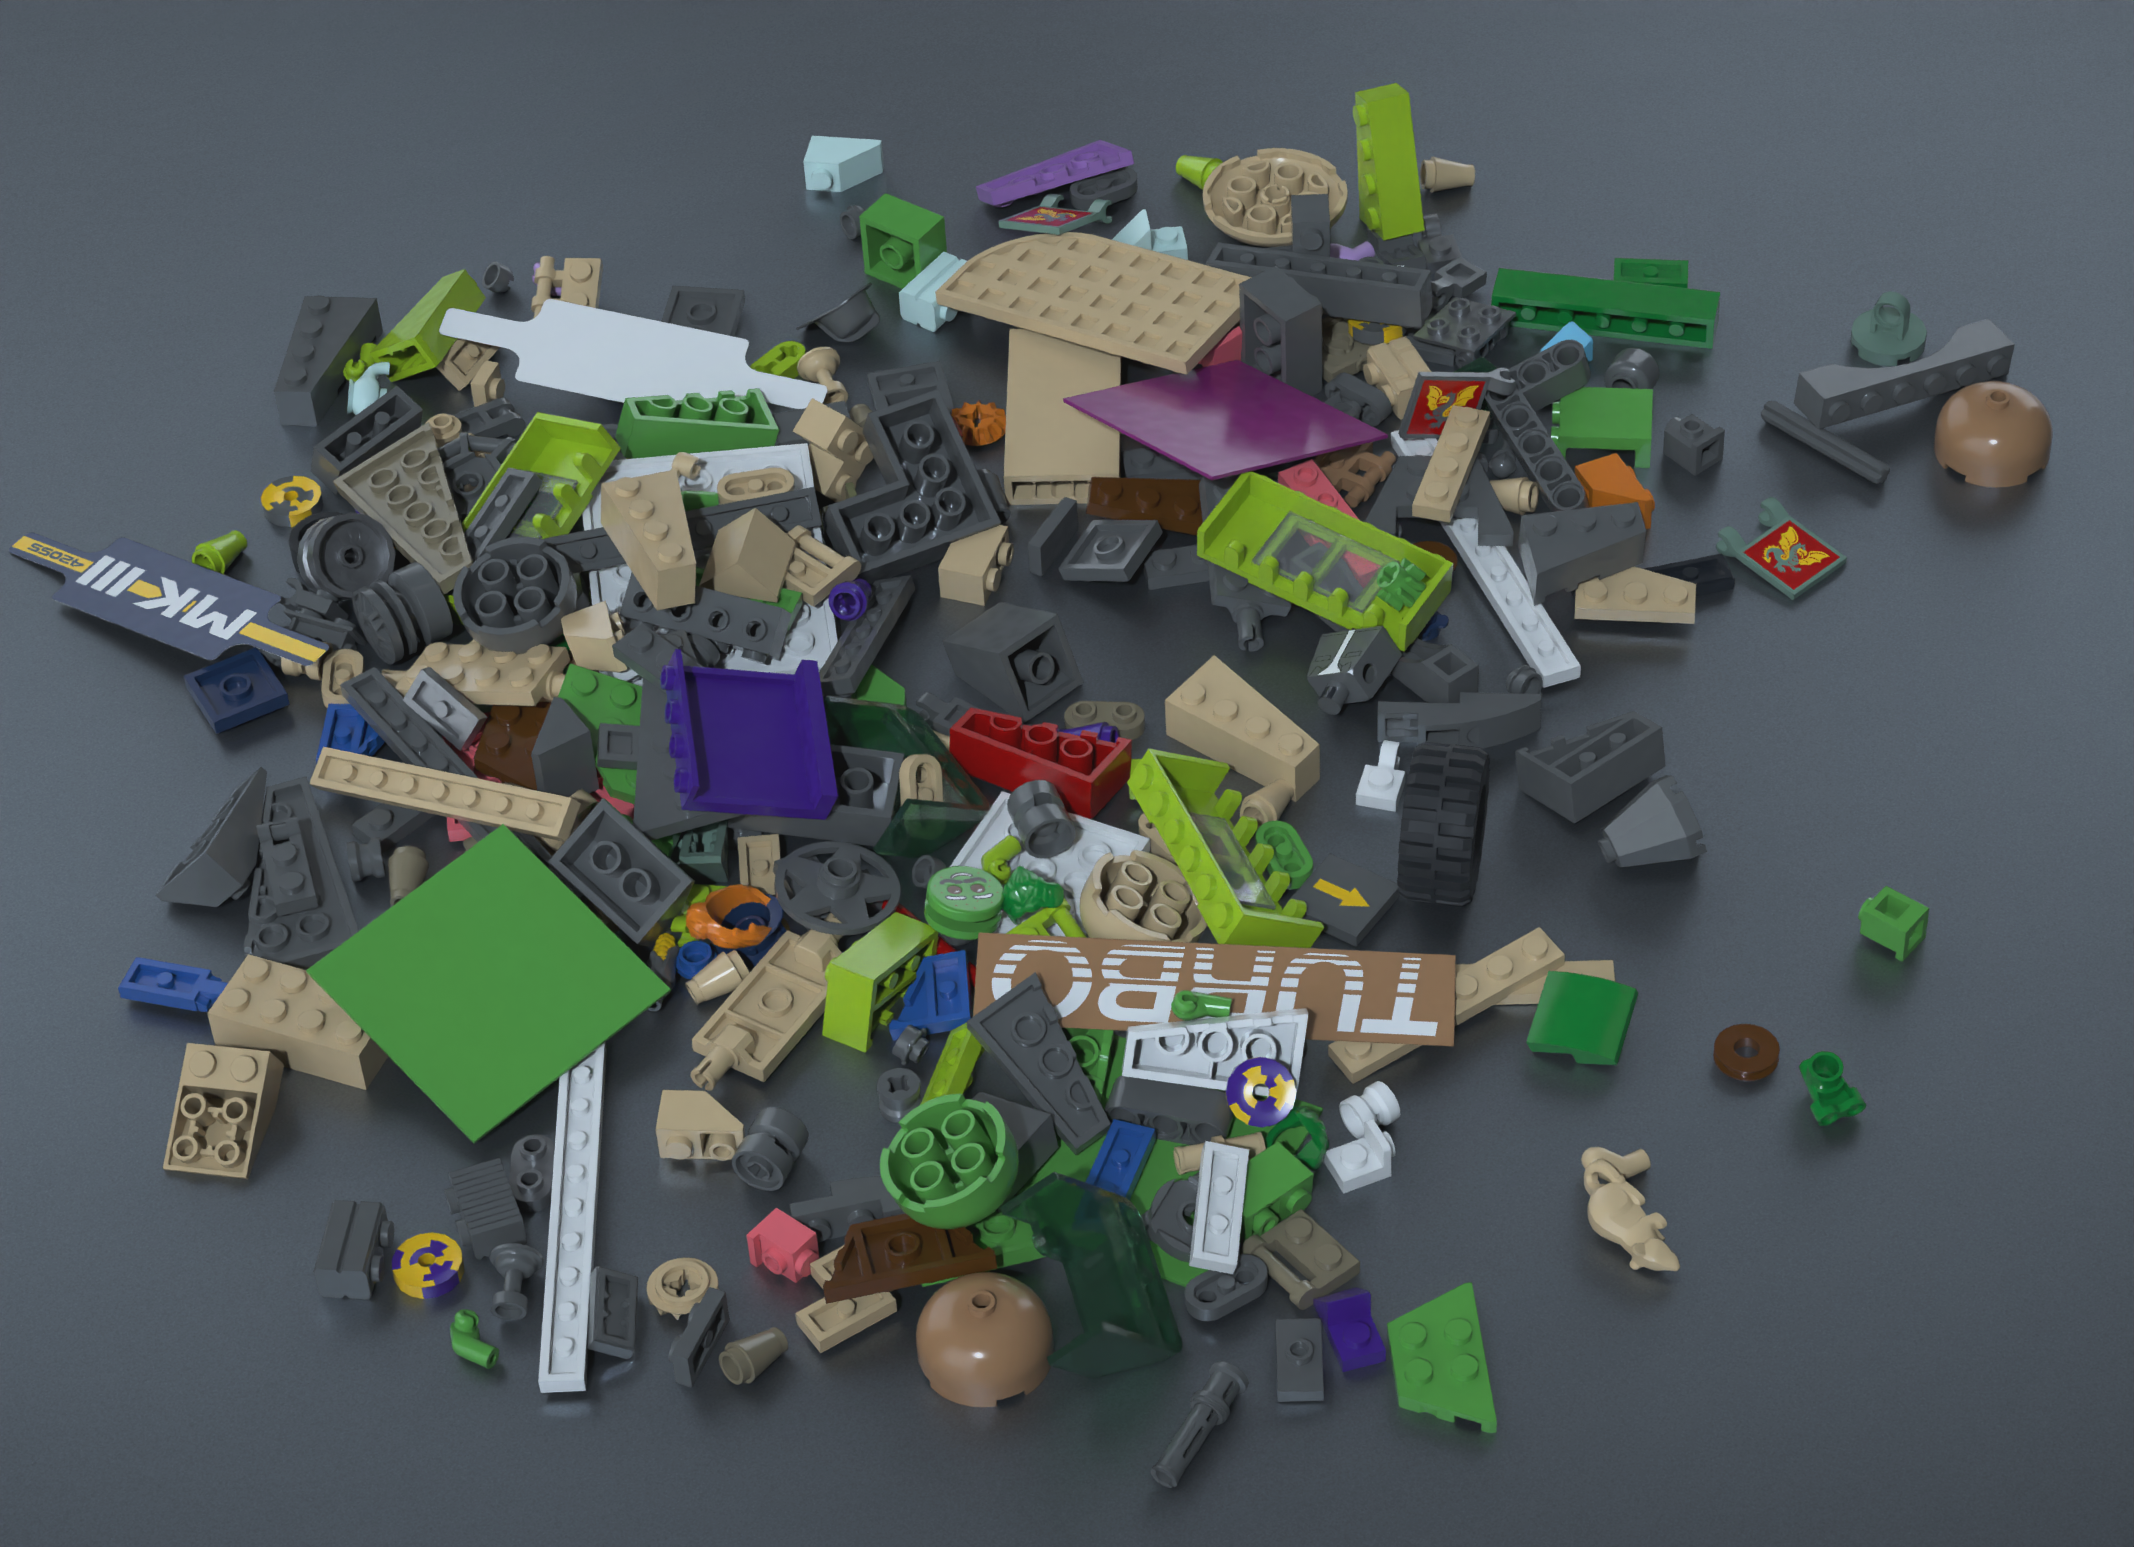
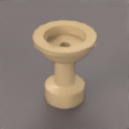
[797,347,848,404]

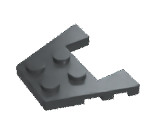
[1364,455,1514,546]

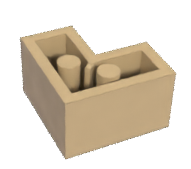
[793,398,874,503]

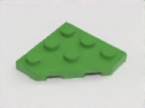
[558,663,642,804]

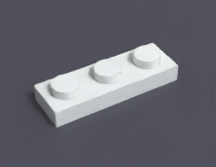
[1189,1141,1249,1274]

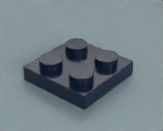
[184,647,290,734]

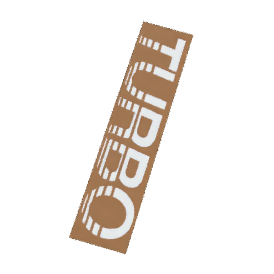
[973,933,1456,1046]

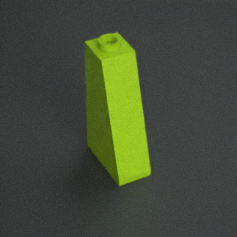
[370,269,486,382]

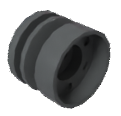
[352,562,453,665]

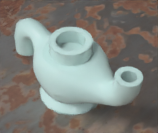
[347,362,390,415]

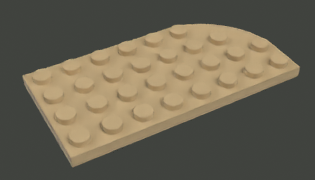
[935,232,1252,375]

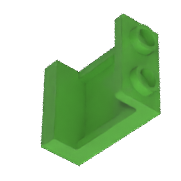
[1551,387,1653,468]

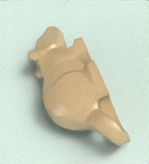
[1584,1159,1680,1271]

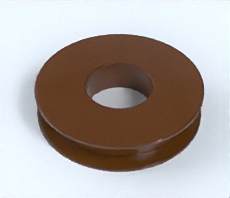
[1713,1024,1780,1081]

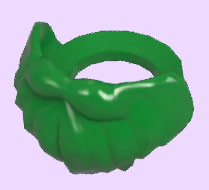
[1002,866,1065,925]
[1265,1107,1330,1171]

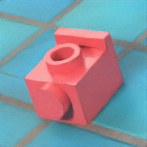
[746,1208,820,1283]

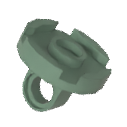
[1850,291,1927,367]

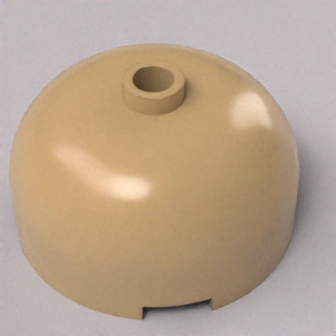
[1079,850,1207,943]

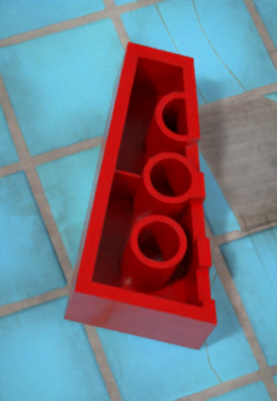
[949,707,1132,820]

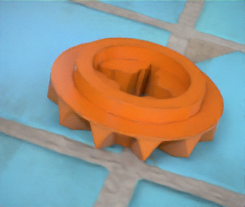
[951,400,1006,446]

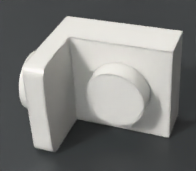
[1324,1119,1396,1194]

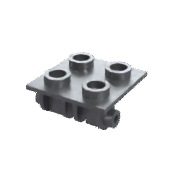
[1413,297,1516,369]

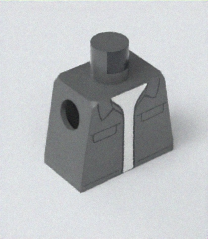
[1307,626,1402,715]

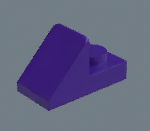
[1313,1287,1386,1372]

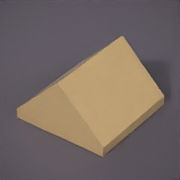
[699,508,796,603]

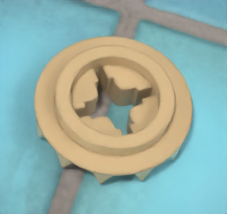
[647,1258,719,1320]

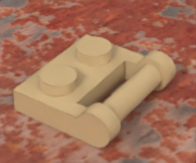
[782,525,861,607]

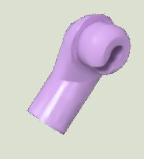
[1330,241,1375,261]

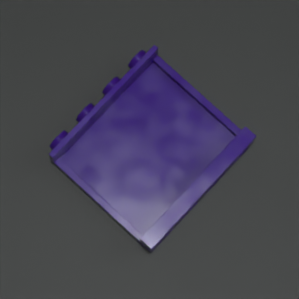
[660,649,838,820]

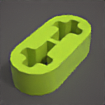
[750,341,806,379]

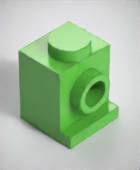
[1858,886,1929,962]

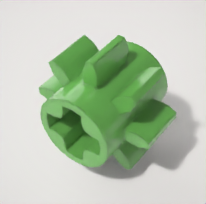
[1377,558,1426,611]

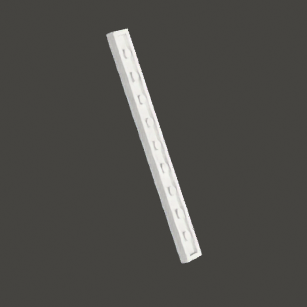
[1391,430,1581,688]
[538,1042,607,1393]

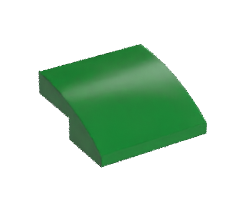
[1526,971,1639,1065]

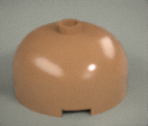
[1934,381,2053,488]
[916,1272,1054,1407]

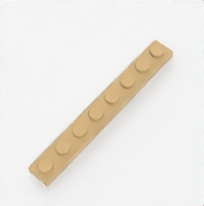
[309,747,581,842]

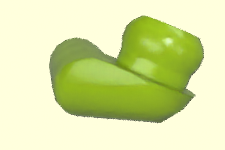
[981,835,1021,885]

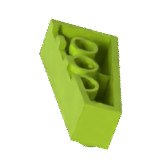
[1353,83,1425,240]

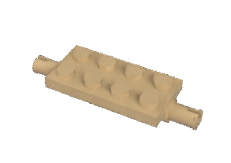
[381,642,570,706]
[690,913,844,1091]

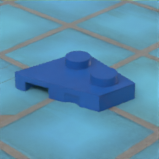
[316,704,385,763]
[889,950,973,1041]

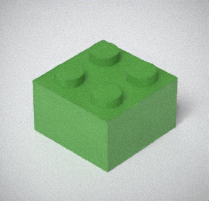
[859,193,947,289]

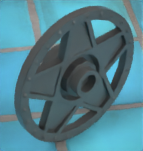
[774,841,901,935]

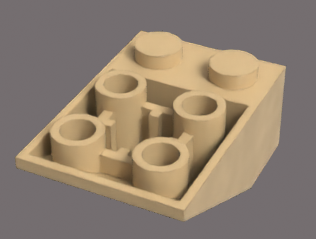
[163,1043,284,1179]

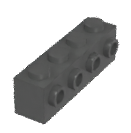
[619,572,792,664]

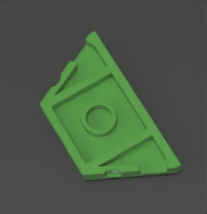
[1387,1282,1497,1433]

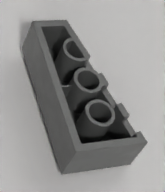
[274,295,383,426]

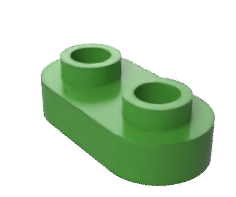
[1255,820,1313,889]

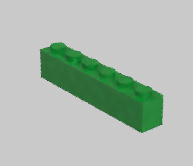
[1491,268,1720,349]

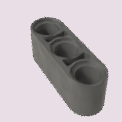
[1104,1075,1234,1145]

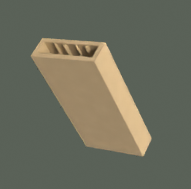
[1004,329,1123,505]

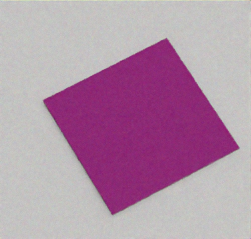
[1063,360,1388,480]

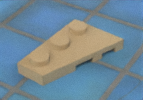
[1574,567,1696,624]

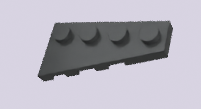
[967,972,1111,1155]

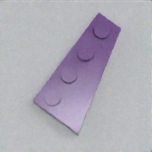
[976,140,1134,208]

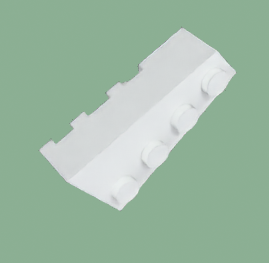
[1122,1008,1308,1100]

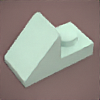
[1112,209,1188,260]

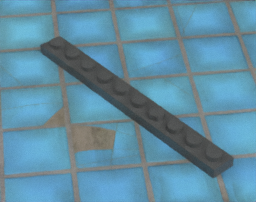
[340,667,589,906]

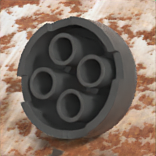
[453,537,577,655]

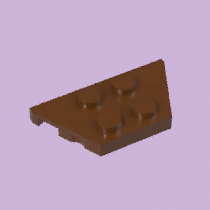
[473,702,552,791]
[823,1214,997,1304]

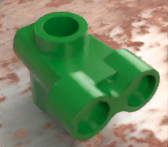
[1799,1051,1866,1126]

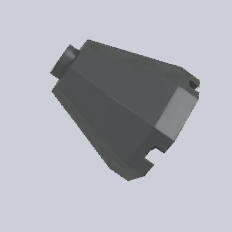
[1598,775,1707,867]

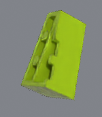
[822,912,939,1053]

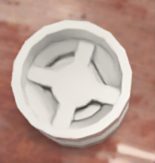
[1339,1081,1401,1139]

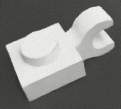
[1356,740,1406,812]

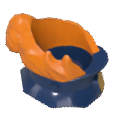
[686,884,790,969]

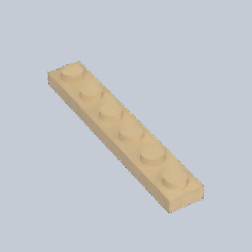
[1328,927,1565,1084]

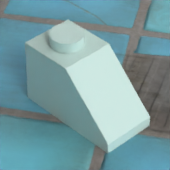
[803,136,884,192]

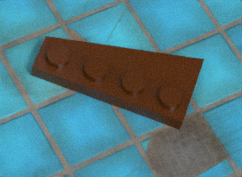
[1086,477,1203,535]

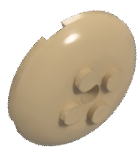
[1203,148,1348,248]

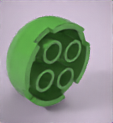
[880,1094,1019,1229]

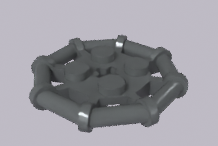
[438,432,529,523]

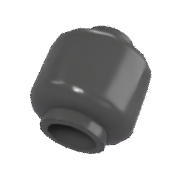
[1604,348,1659,389]

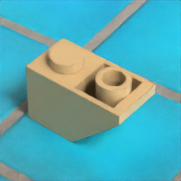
[938,525,1014,606]
[561,600,627,672]
[656,1090,745,1161]

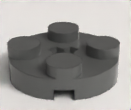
[1148,1176,1199,1263]

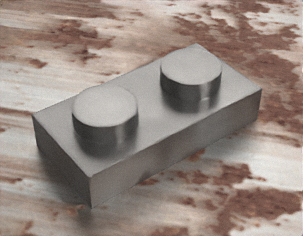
[403,667,488,751]

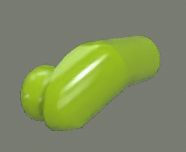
[343,343,377,382]

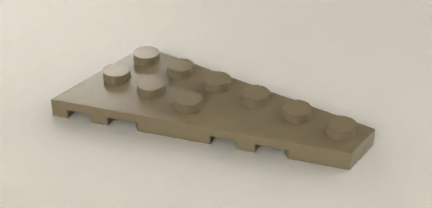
[333,422,474,594]

